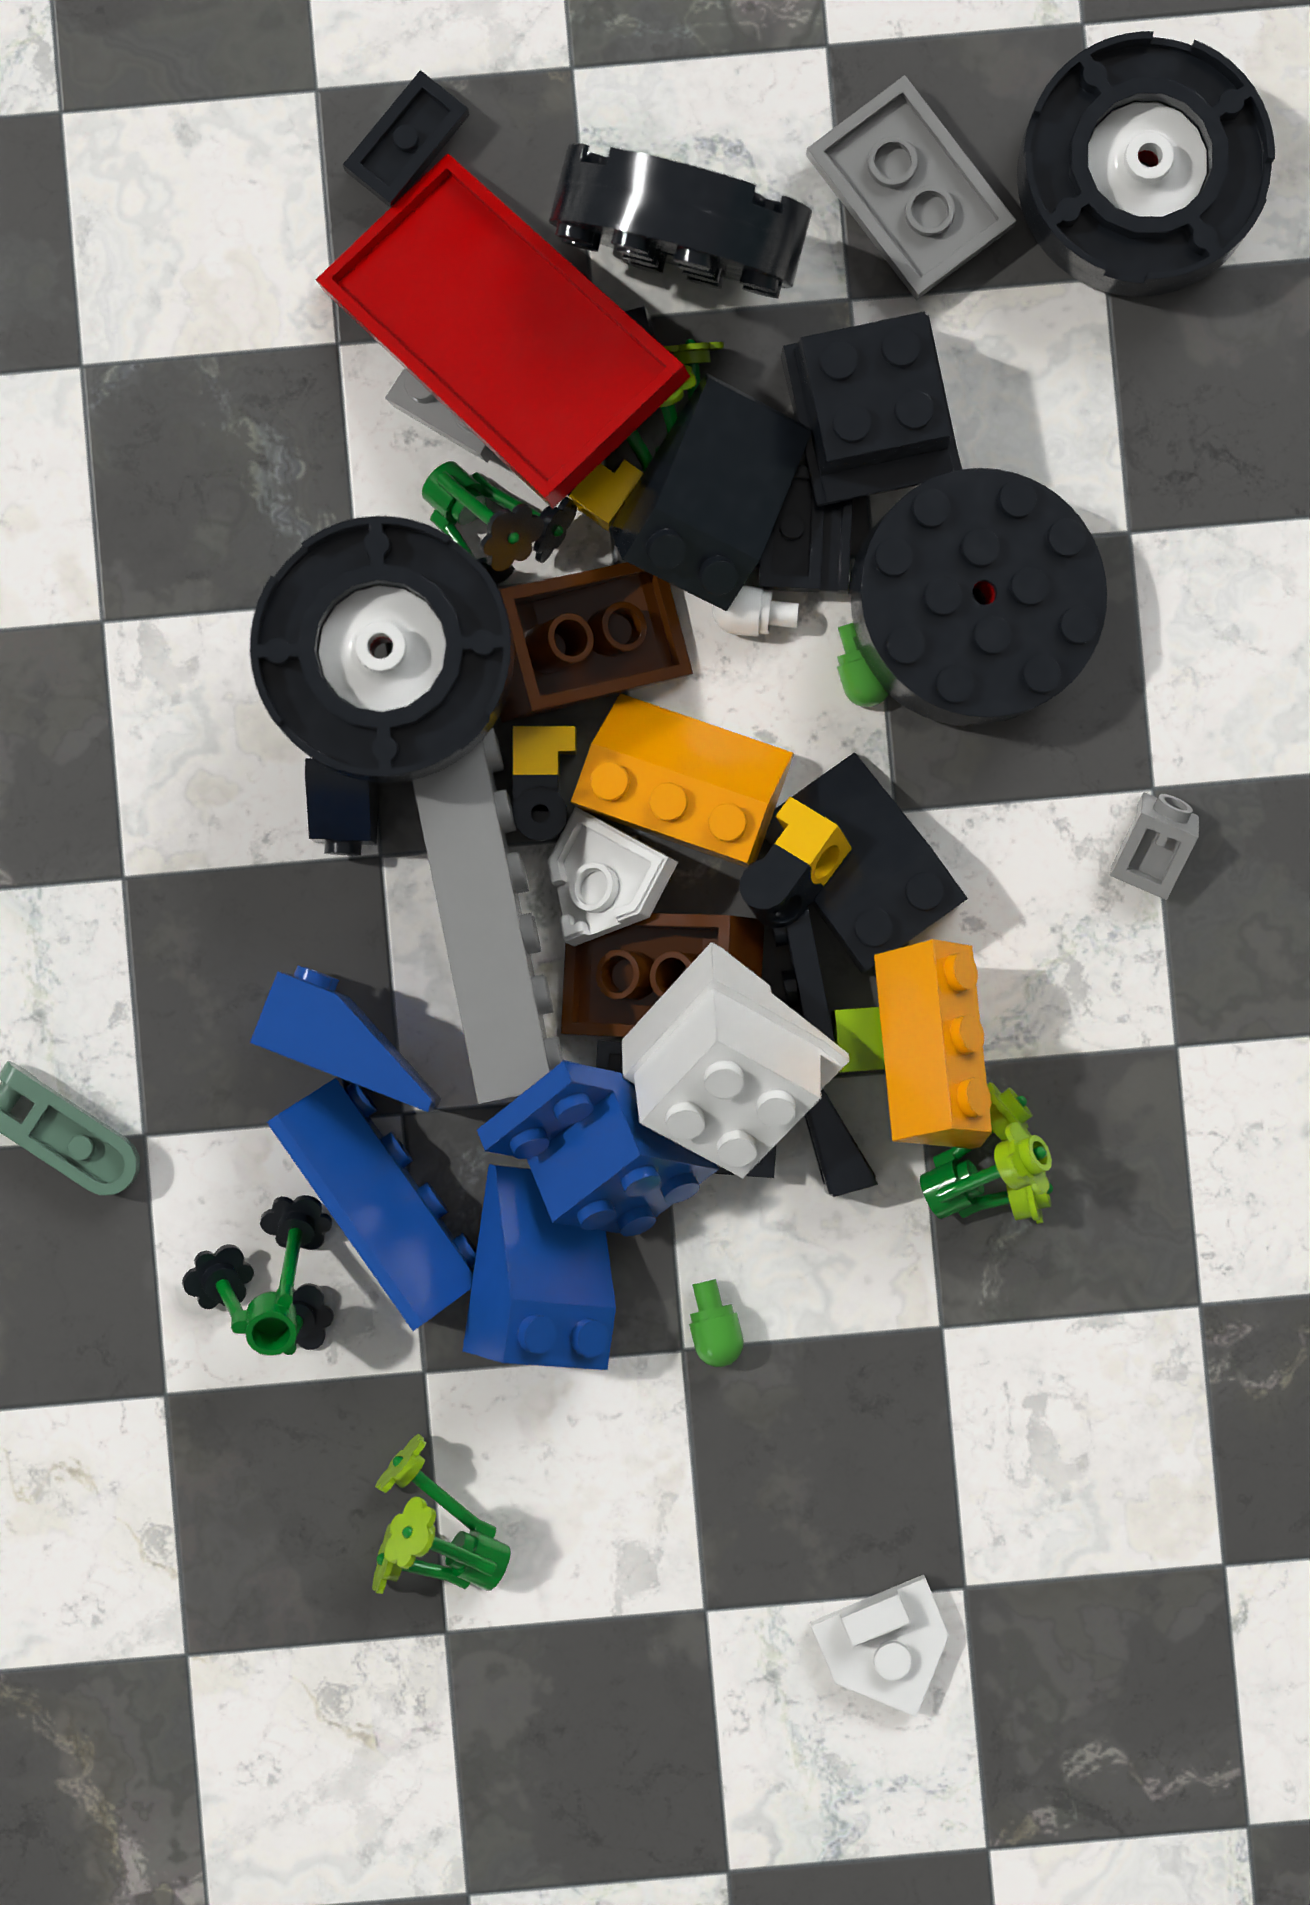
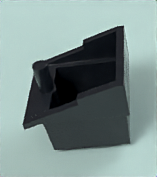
[781,311,963,507]

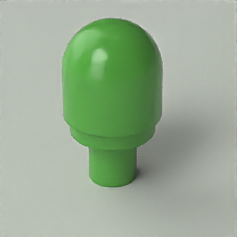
[836,623,889,707]
[689,1279,744,1367]

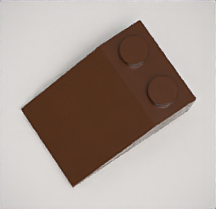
[499,562,693,723]
[561,913,764,1037]

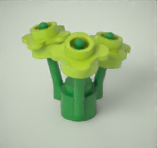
[920,1082,1053,1224]

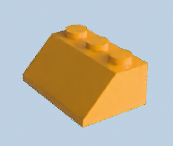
[571,693,794,868]
[874,939,992,1149]

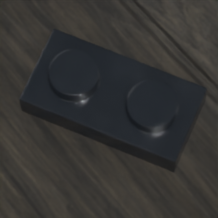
[343,70,470,208]

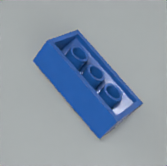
[267,1077,477,1331]

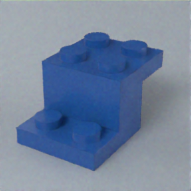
[477,1060,719,1236]

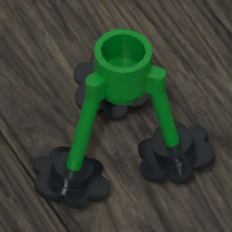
[422,461,577,587]
[182,1195,334,1356]

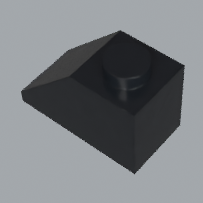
[305,758,380,856]

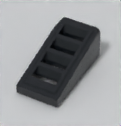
[804,1089,878,1197]

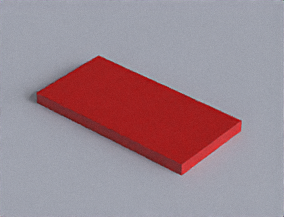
[315,153,690,509]

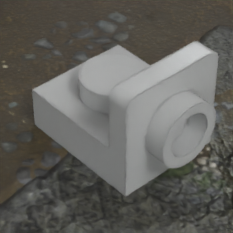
[1110,793,1199,900]

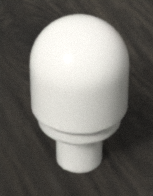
[712,585,799,637]

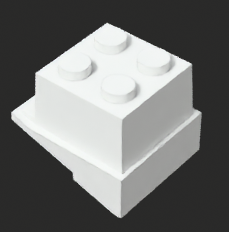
[622,942,849,1178]

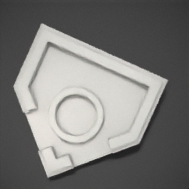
[547,807,678,946]
[810,1574,950,1717]

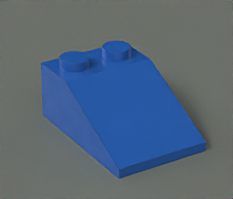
[250,965,441,1112]
[463,1164,616,1370]

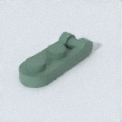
[0,1061,140,1195]

